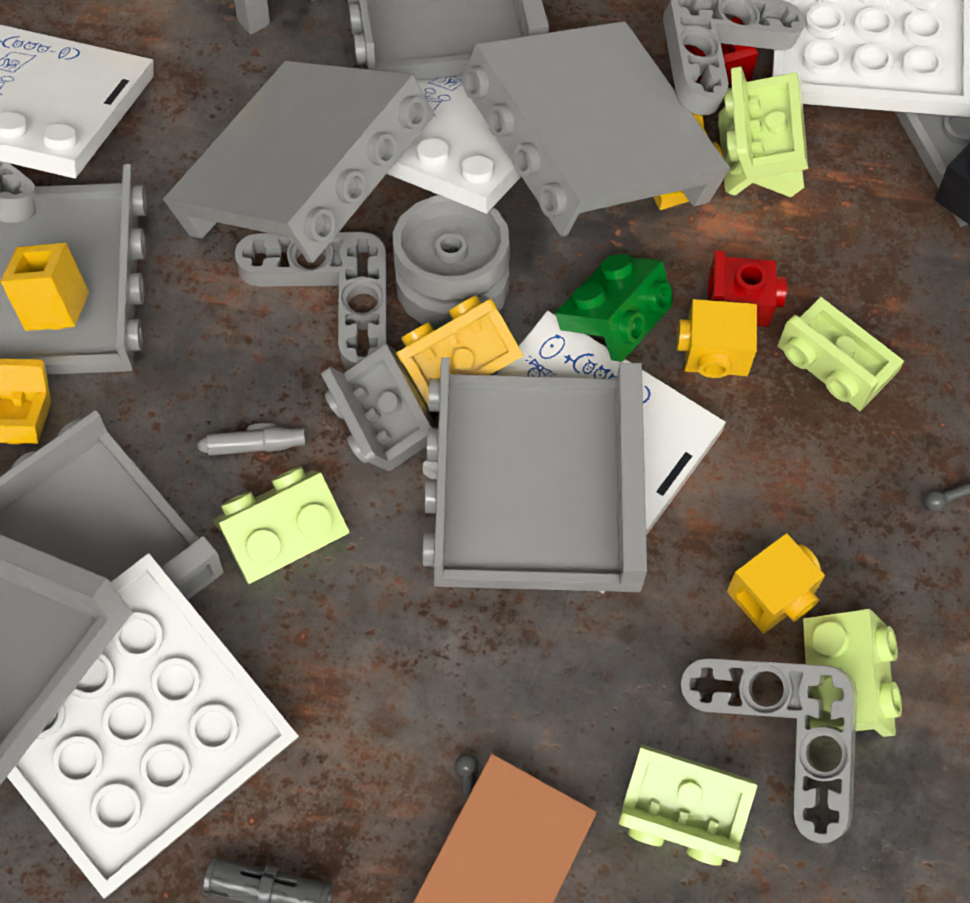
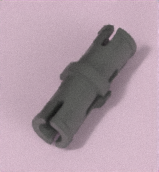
[203,855,333,903]

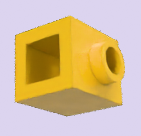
[0,242,89,331]
[676,299,757,378]
[727,533,825,634]

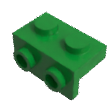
[555,254,673,362]

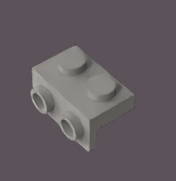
[321,344,438,472]

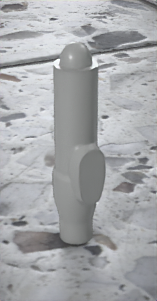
[197,423,306,456]

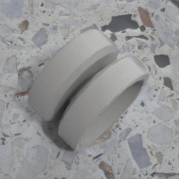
[393,195,510,329]

